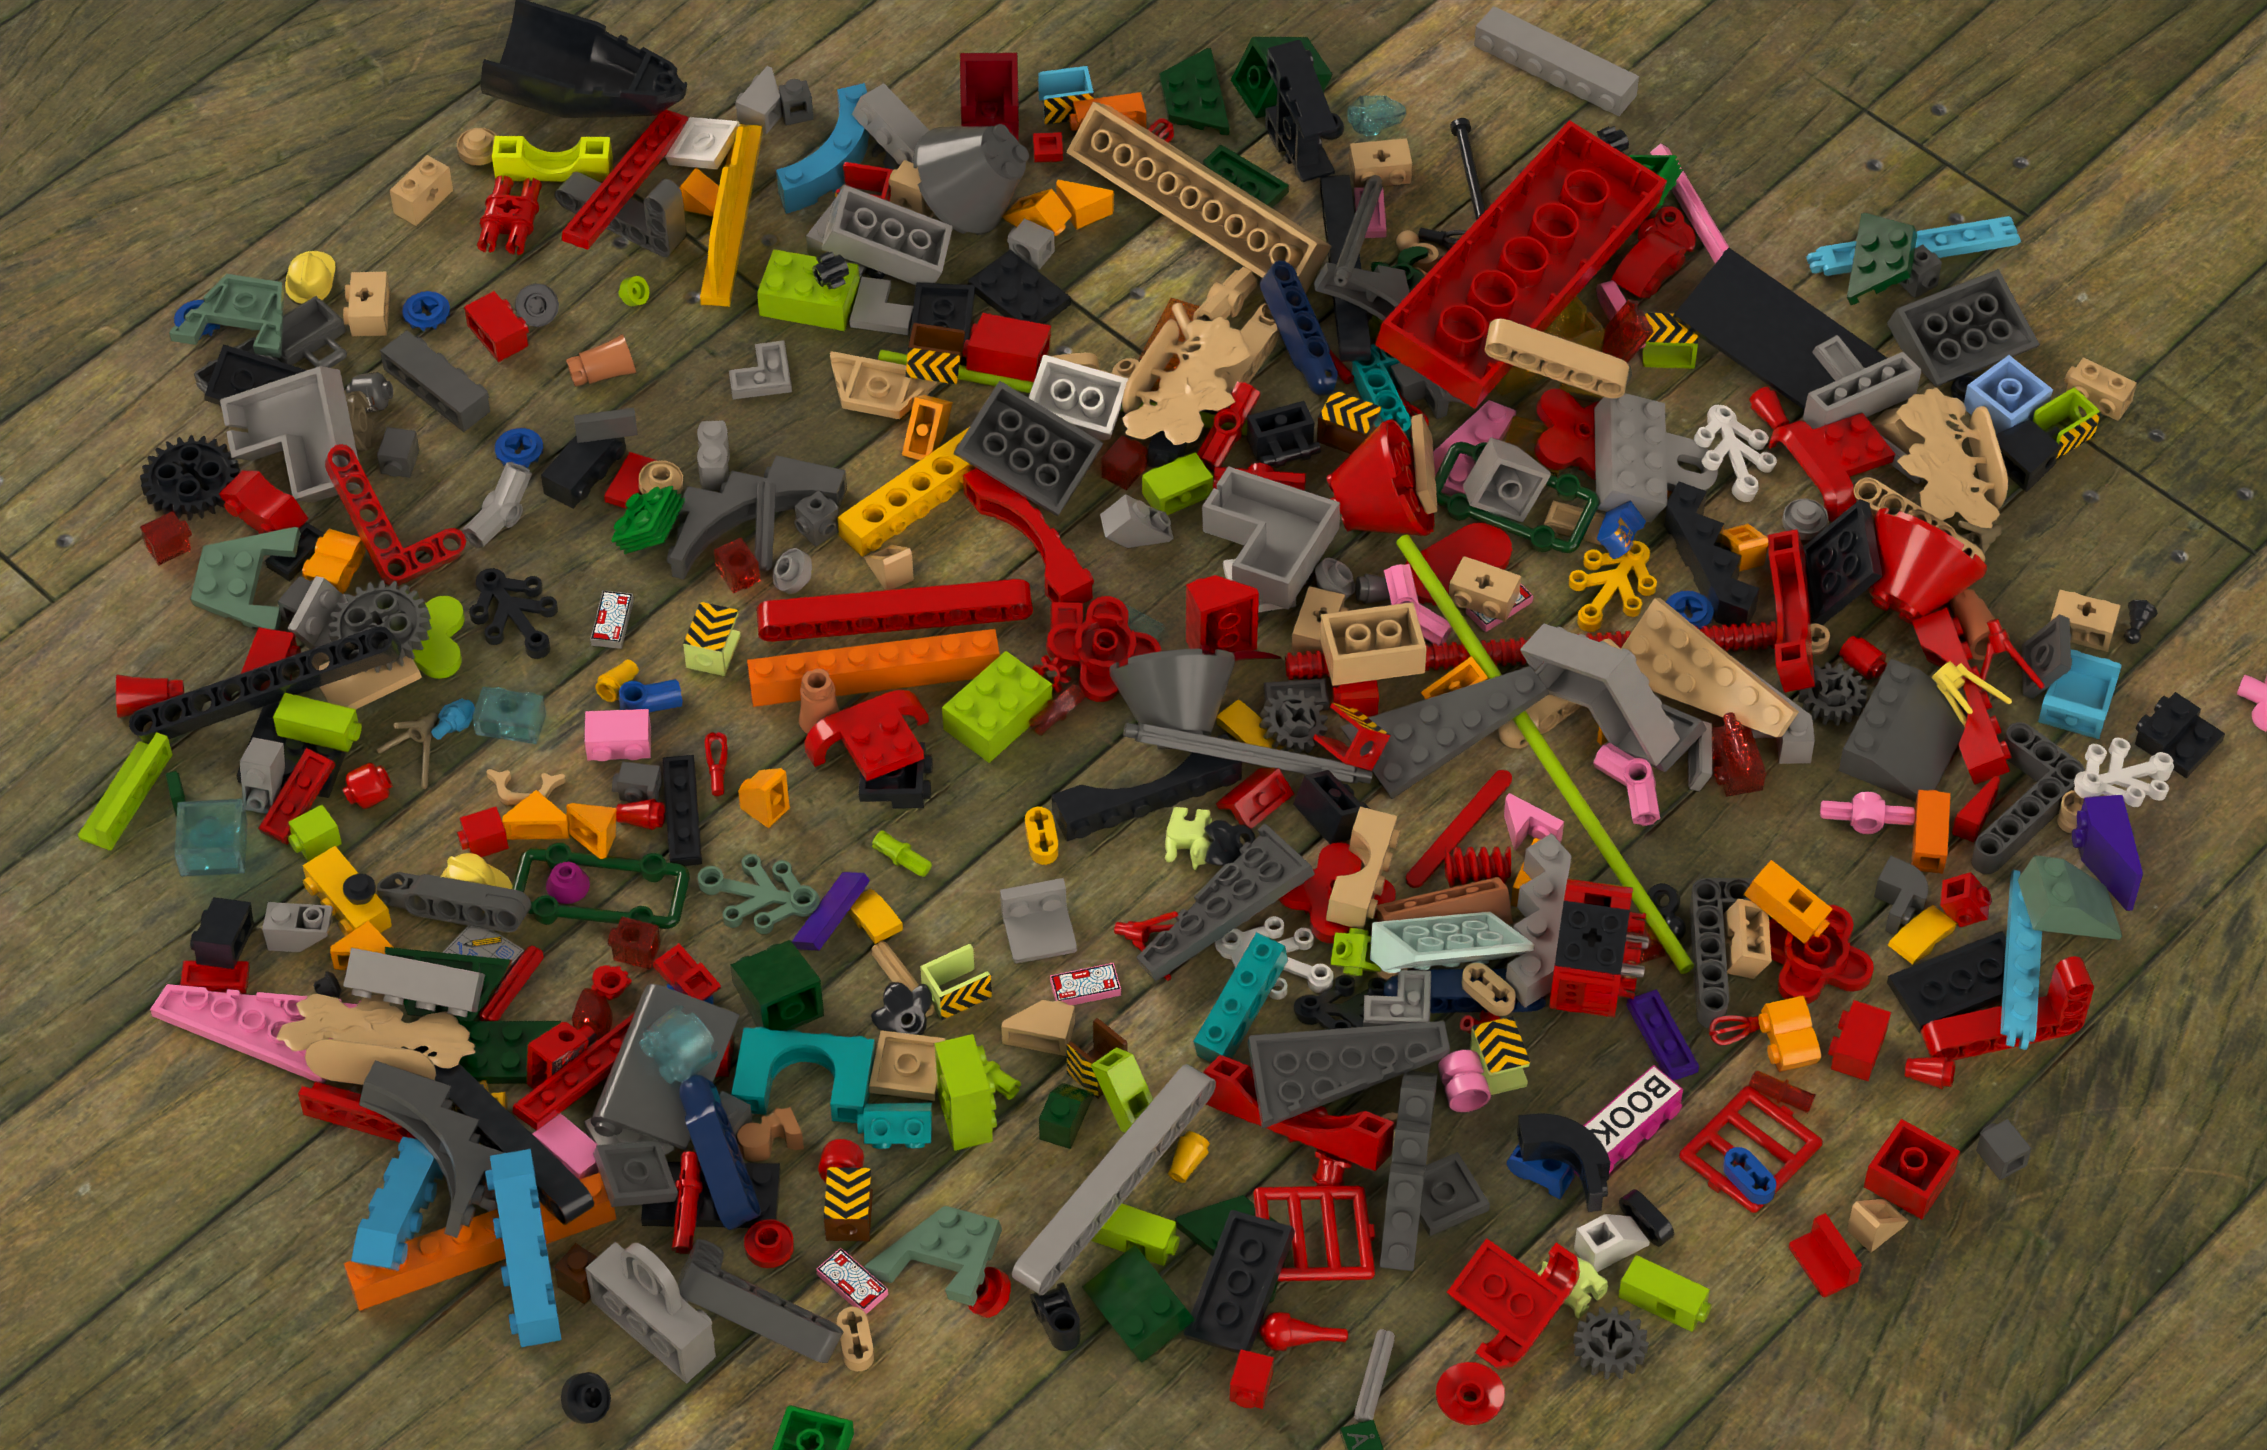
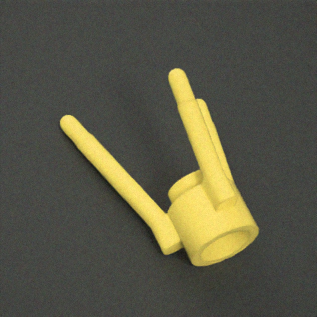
[1932,661,2012,727]

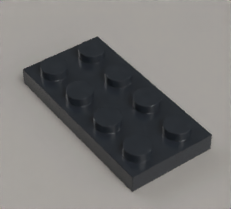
[1887,931,2006,1033]
[641,1162,781,1228]
[1184,1210,1296,1354]

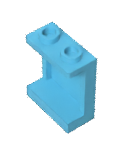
[2038,650,2122,739]

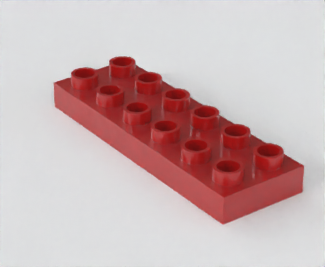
[1375,120,1667,409]

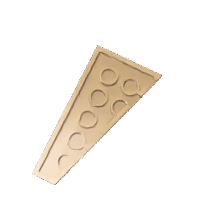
[1621,598,1799,738]

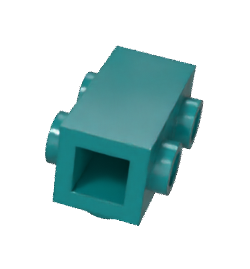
[857,1103,932,1149]

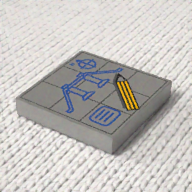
[442,925,525,984]

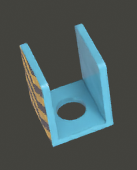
[1038,66,1094,124]

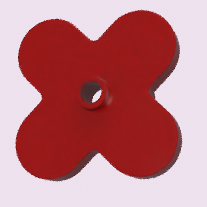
[1534,388,1600,480]
[1046,596,1161,702]
[1278,843,1396,944]
[1769,905,1874,1004]

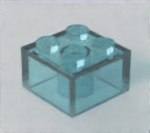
[174,799,248,877]

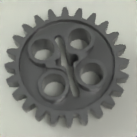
[328,580,432,673]

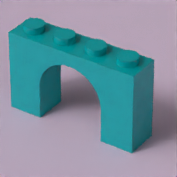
[731,1027,876,1123]

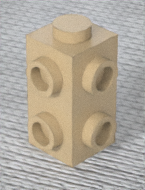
[2064,357,2137,421]

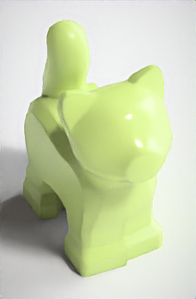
[1165,807,1212,870]
[1538,1257,1608,1319]

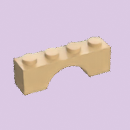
[1326,807,1400,930]

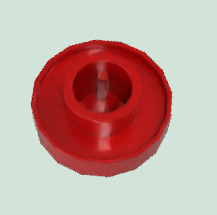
[744,1219,794,1268]
[968,1267,1011,1318]

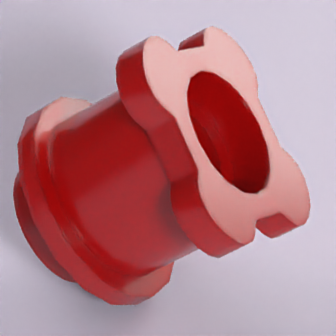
[1312,1150,1352,1186]

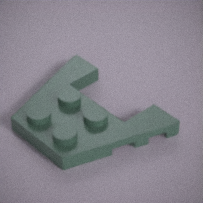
[169,274,284,358]
[190,527,301,630]
[864,1206,1002,1306]

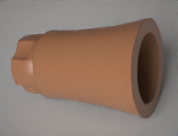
[566,334,636,387]
[1950,589,2010,660]
[798,668,840,734]

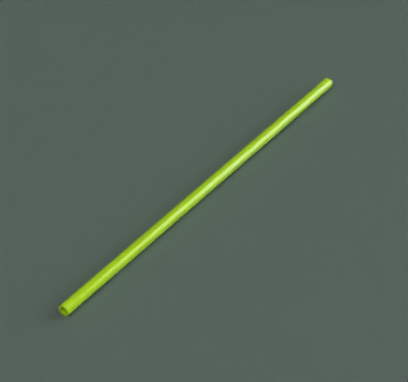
[1396,534,1694,974]

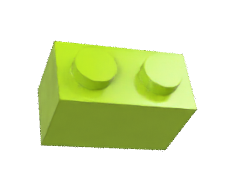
[1142,452,1213,515]

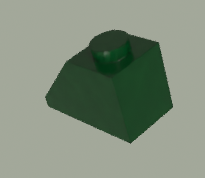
[1039,1083,1094,1149]

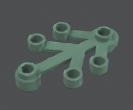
[698,854,820,934]

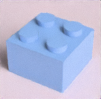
[1964,355,2053,434]

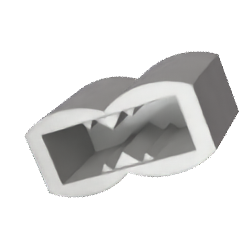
[697,421,730,491]

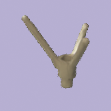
[1958,521,2002,554]
[377,712,439,789]

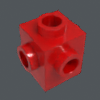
[1940,872,1992,928]

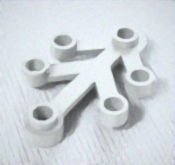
[1694,405,1777,502]
[2074,738,2174,807]
[1215,916,1334,1000]

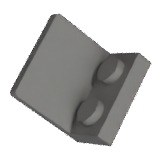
[287,576,360,649]
[1000,878,1077,964]

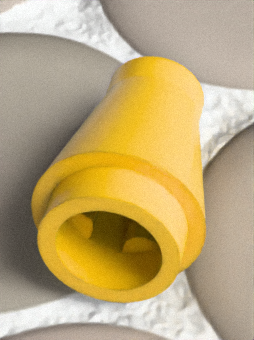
[595,659,639,702]
[1168,1131,1210,1183]

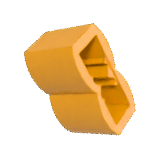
[302,529,366,594]
[1758,996,1821,1072]

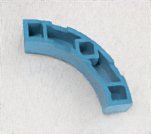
[776,83,870,214]

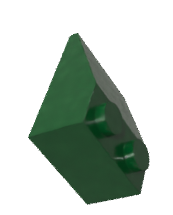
[1082,1245,1195,1363]

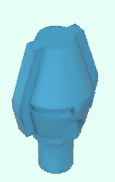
[431,698,477,739]

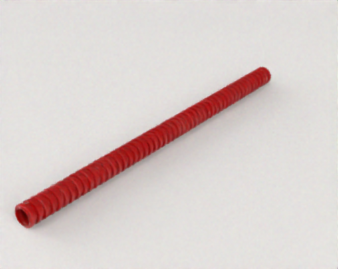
[1285,621,1777,680]

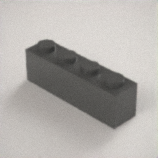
[380,330,490,432]

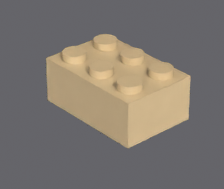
[1320,602,1426,686]

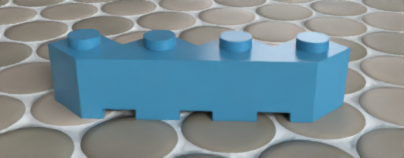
[351,1137,443,1271]
[485,1149,562,1347]

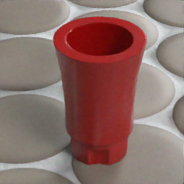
[116,674,184,718]

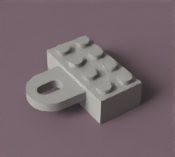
[1594,393,1718,523]
[585,1242,716,1384]

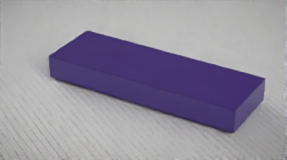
[791,872,870,951]
[1626,989,1699,1081]

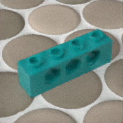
[1193,932,1288,1063]

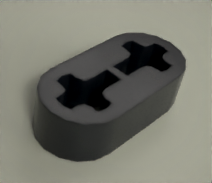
[1619,1189,1674,1247]

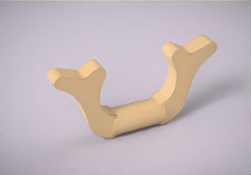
[487,769,566,806]

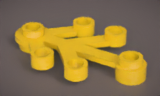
[1569,541,1657,632]

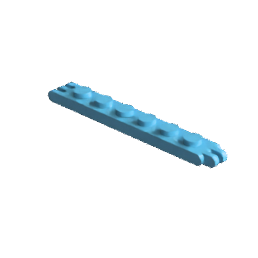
[1806,216,2021,276]
[2000,869,2042,1050]

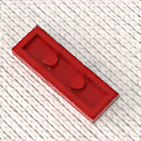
[258,748,336,845]

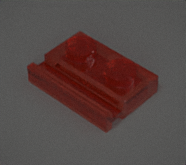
[1595,299,1654,363]

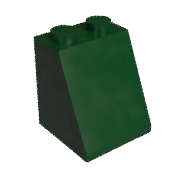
[1231,37,1333,118]
[730,940,824,1031]

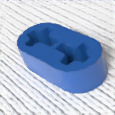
[1723,1147,1776,1205]

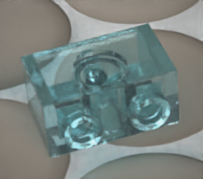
[472,686,546,744]

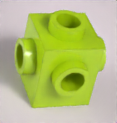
[1330,928,1381,976]

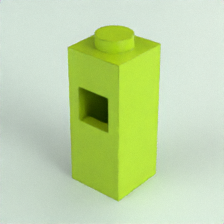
[273,693,362,752]
[1091,1047,1154,1133]
[1091,1203,1180,1266]
[1618,1255,1712,1332]

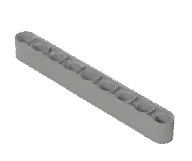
[1012,1064,1216,1295]

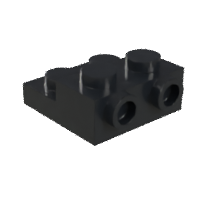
[2135,692,2225,779]
[859,742,933,809]

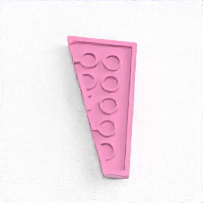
[150,984,361,1083]

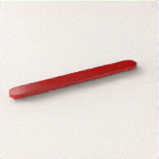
[1406,770,1512,888]

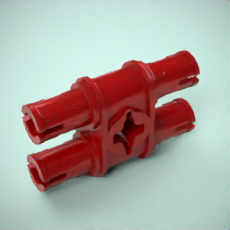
[477,176,542,255]

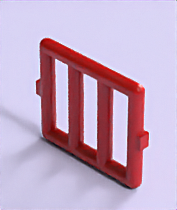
[1679,1086,1823,1213]
[1253,1186,1375,1282]

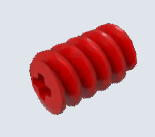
[1445,846,1511,888]

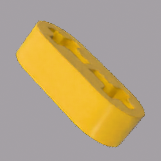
[1025,807,1059,865]

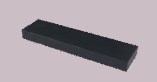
[662,755,702,866]

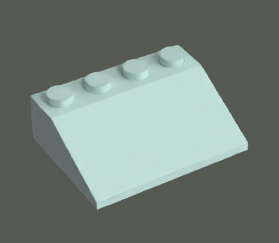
[1370,912,1534,973]

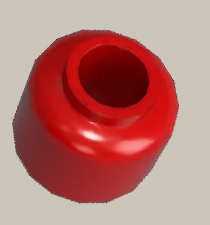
[343,762,393,809]
[818,1139,865,1183]

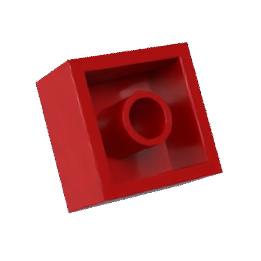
[1864,1119,1960,1220]

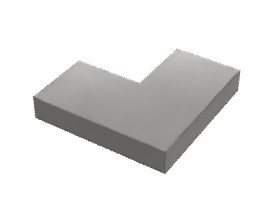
[850,277,913,335]
[729,341,792,399]
[1363,970,1431,1027]

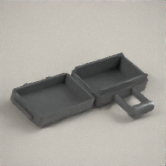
[194,296,347,406]

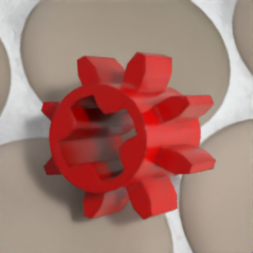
[1032,655,1071,693]

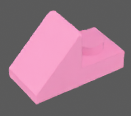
[1504,793,1564,851]

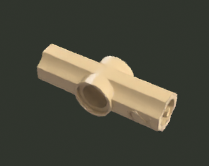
[1193,267,1258,321]

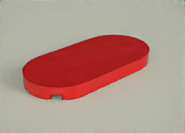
[1405,523,1512,605]

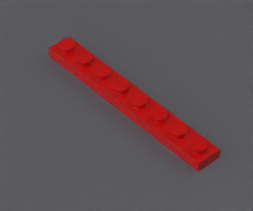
[561,109,690,250]

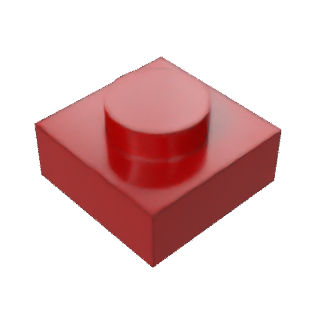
[1033,132,1063,163]
[1050,602,1083,629]

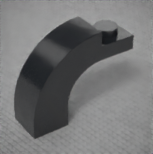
[1517,1113,1610,1212]

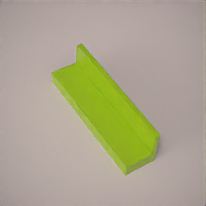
[78,732,173,851]

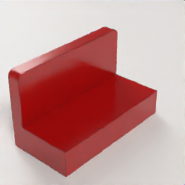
[1216,768,1294,829]
[1789,1213,1862,1298]

